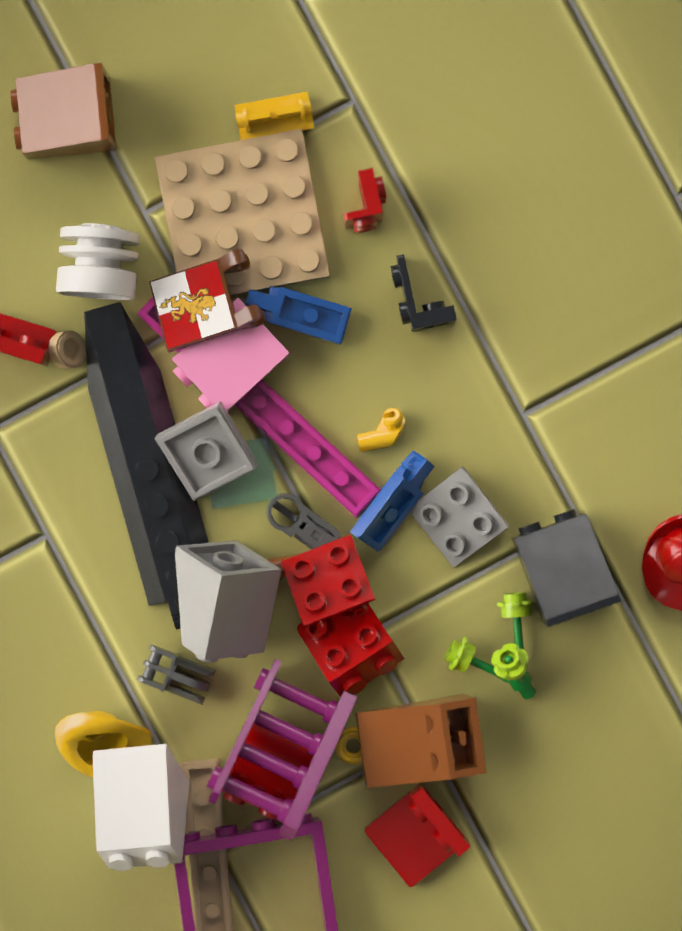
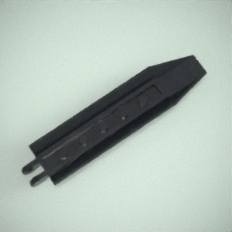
[84,302,209,630]

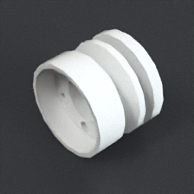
[56,223,140,300]

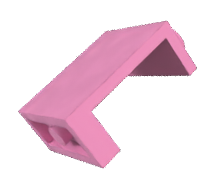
[172,298,290,413]

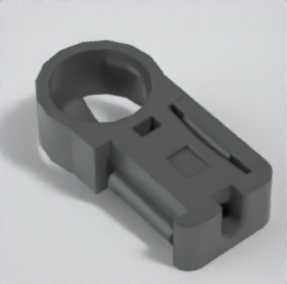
[266,493,340,550]

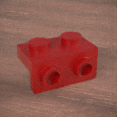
[344,168,387,234]

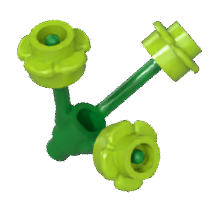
[444,592,536,700]

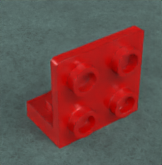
[364,783,471,887]

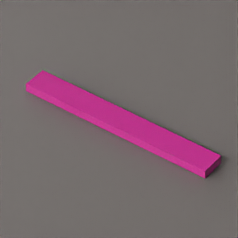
[137,297,381,517]

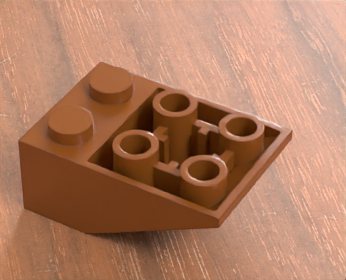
[355,694,487,788]

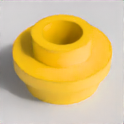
[335,727,362,765]

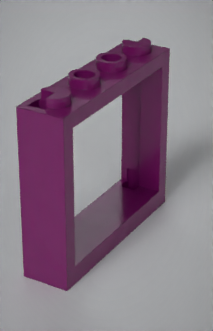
[173,813,338,931]

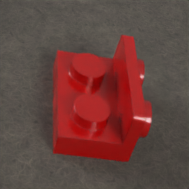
[0,313,57,367]

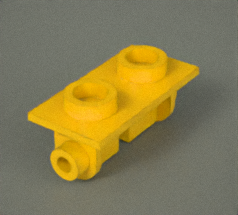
[234,91,315,140]

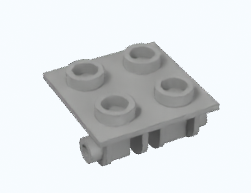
[410,467,509,568]

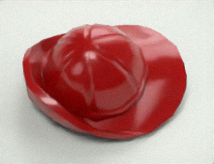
[641,514,682,611]

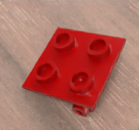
[281,534,375,627]

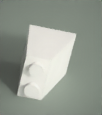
[93,744,189,871]

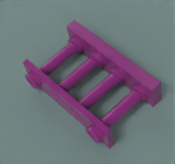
[206,659,358,841]

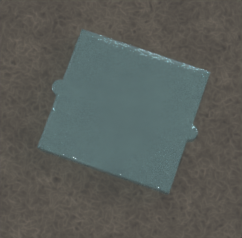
[210,437,277,509]

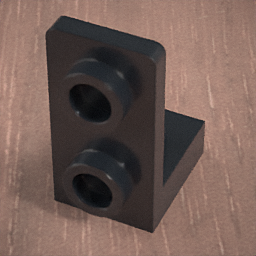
[390,254,457,332]

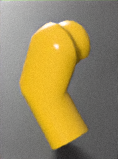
[357,408,405,452]

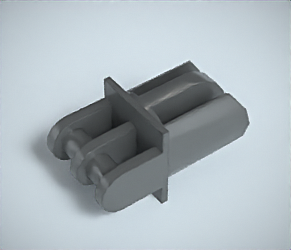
[137,644,216,705]

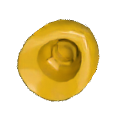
[55,710,153,778]

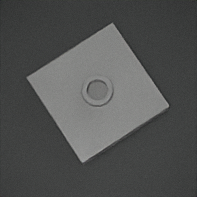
[155,401,259,501]

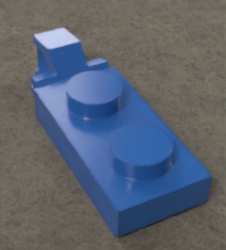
[245,286,352,345]
[350,450,435,552]

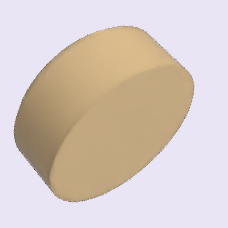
[48,331,86,369]

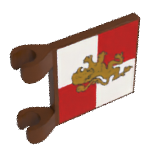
[149,249,265,353]

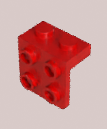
[297,604,405,697]
[221,724,313,820]

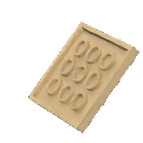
[155,129,330,296]

